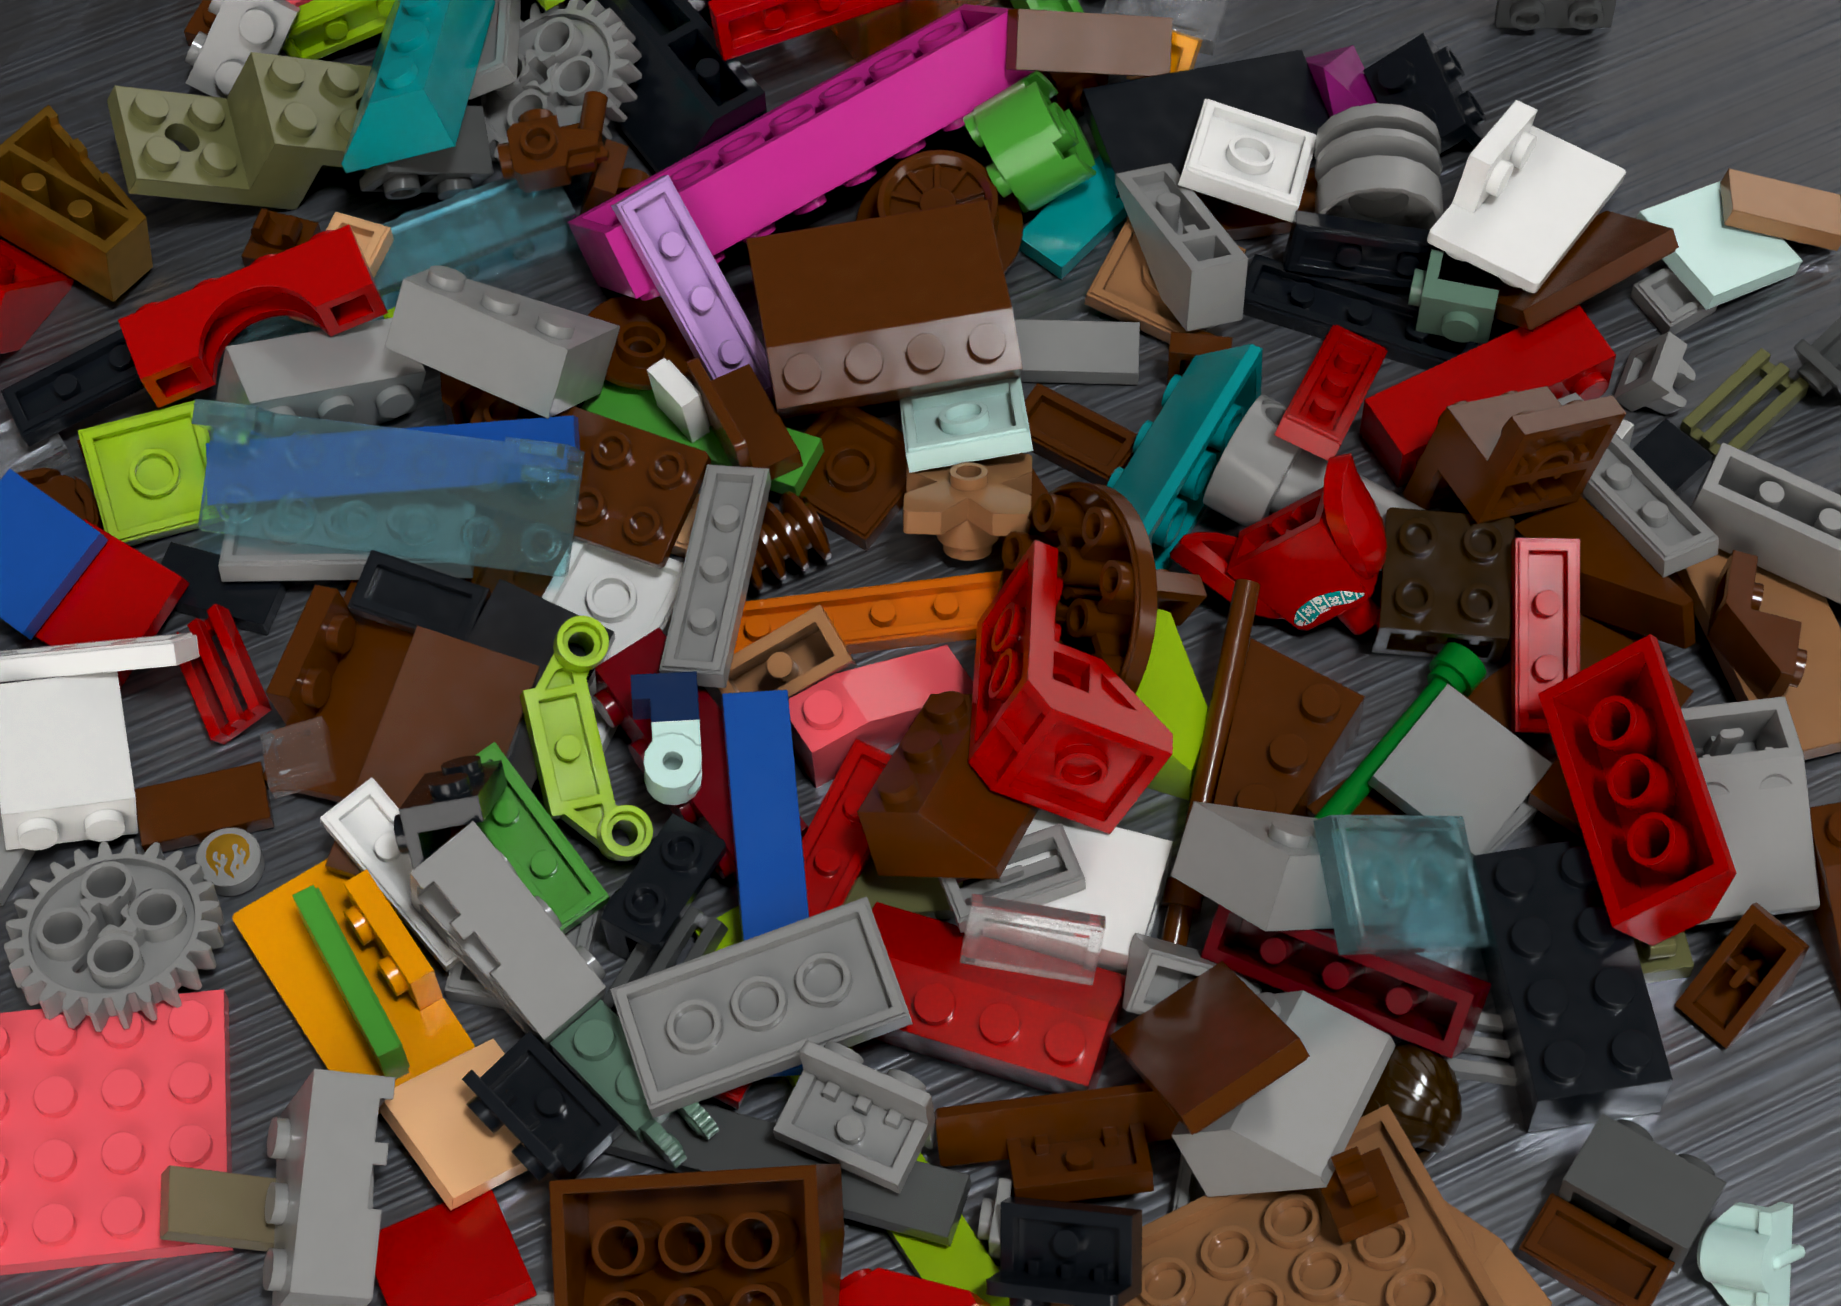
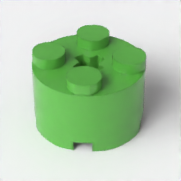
[963,70,1097,213]

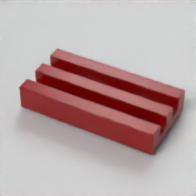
[175,604,272,745]

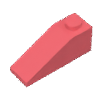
[789,645,973,788]

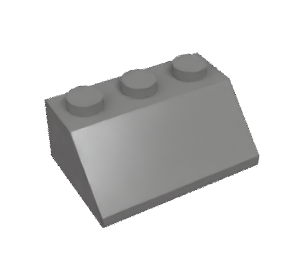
[1172,990,1396,1197]

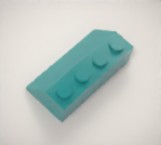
[341,0,496,173]
[1107,344,1263,570]

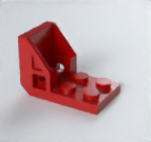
[968,540,1173,834]

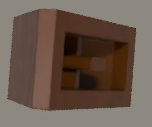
[1675,902,1809,1049]

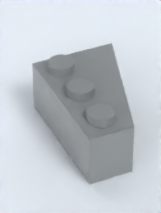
[1171,801,1420,932]
[263,1068,396,1306]

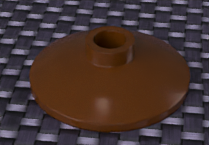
[588,295,695,390]

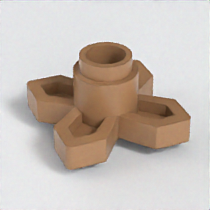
[903,454,1032,561]

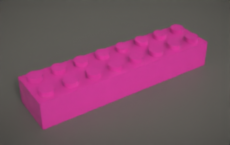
[567,4,1035,301]

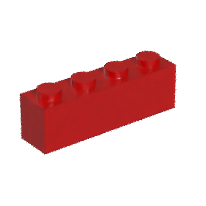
[1360,304,1616,488]

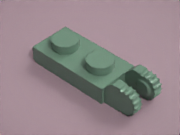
[550,999,719,1169]

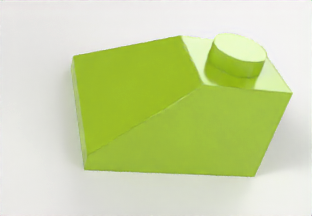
[1136,609,1208,800]

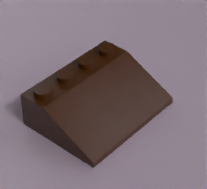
[746,200,1023,420]
[549,1164,845,1306]

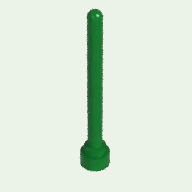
[1314,642,1487,822]

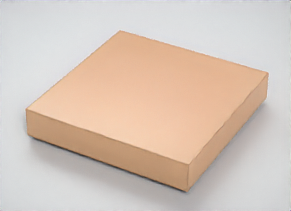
[379,1038,528,1211]

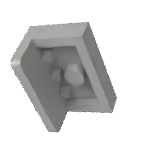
[184,0,301,98]

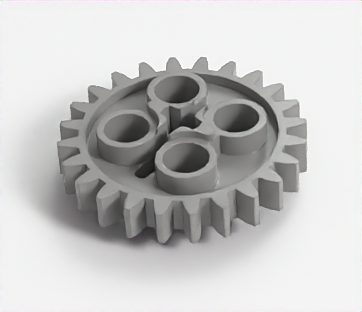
[468,0,642,163]
[4,839,225,1032]

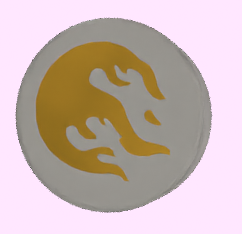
[196,828,265,896]

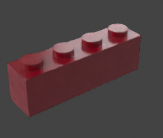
[592,627,808,883]
[1201,904,1491,1059]

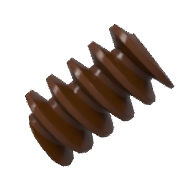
[689,491,832,591]

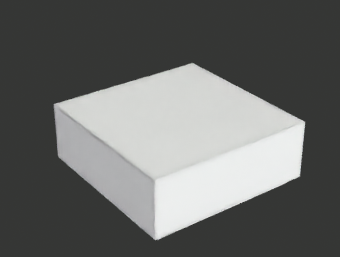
[647,358,710,443]

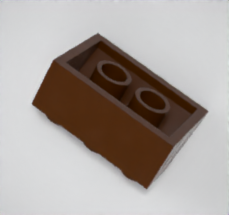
[857,691,1039,879]

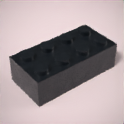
[1465,839,1673,1133]

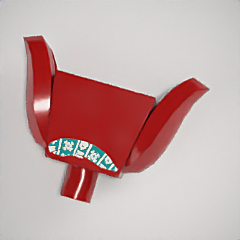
[1170,453,1387,635]

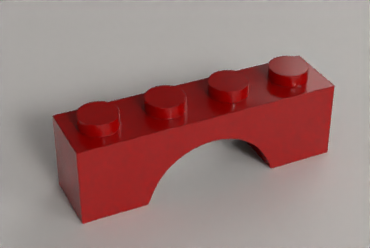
[118,225,388,408]

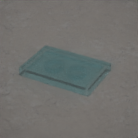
[1313,815,1488,955]

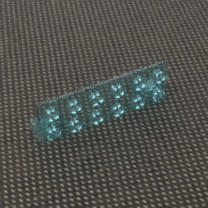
[192,399,585,577]

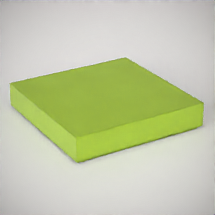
[77,399,229,546]

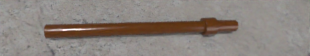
[1161,579,1261,947]

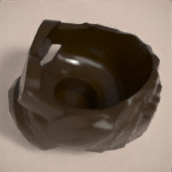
[1361,1041,1462,1165]

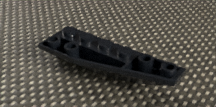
[563,0,767,173]

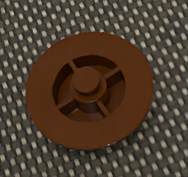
[856,150,1023,274]

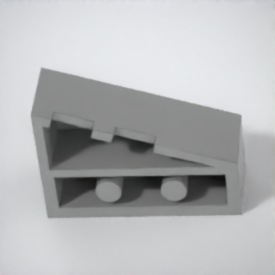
[385,265,620,419]
[211,318,426,442]
[410,821,606,1049]

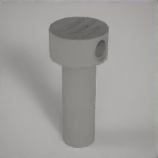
[1203,394,1425,573]

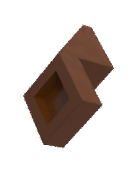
[1707,550,1807,699]

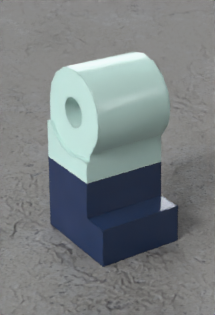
[631,671,702,806]

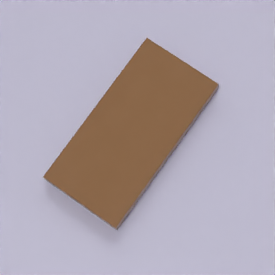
[1677,548,1841,760]

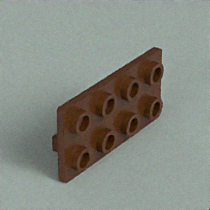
[445,391,711,568]
[264,580,414,802]

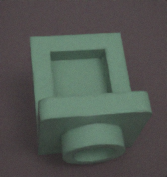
[1408,249,1499,344]

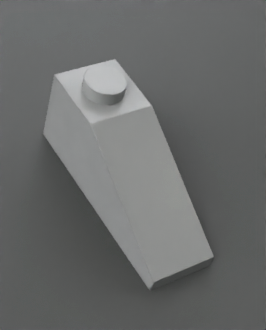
[1115,163,1248,332]

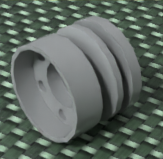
[1314,103,1443,230]

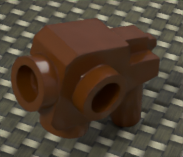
[497,91,609,193]

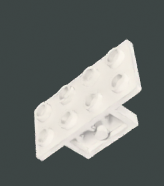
[1427,100,1626,293]

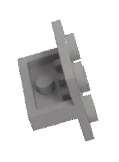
[773,1041,937,1194]

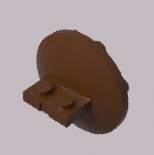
[998,482,1207,694]

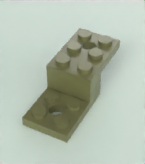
[107,52,371,210]

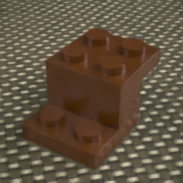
[1403,386,1626,524]

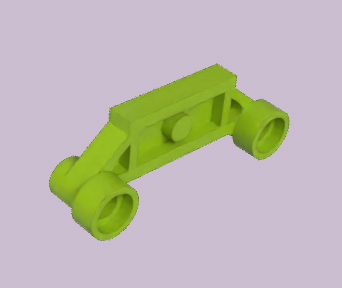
[520,616,653,861]

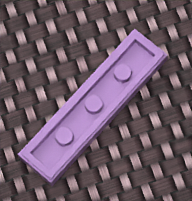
[611,175,773,400]

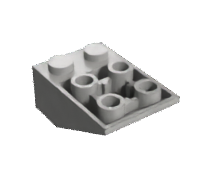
[1681,696,1820,925]

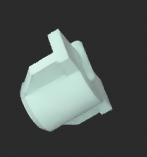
[1697,1202,1806,1306]

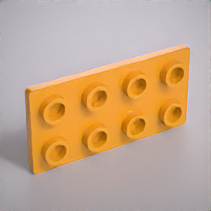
[232,858,475,1115]

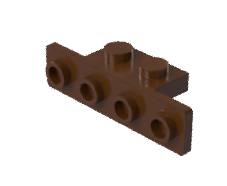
[934,1083,1179,1202]

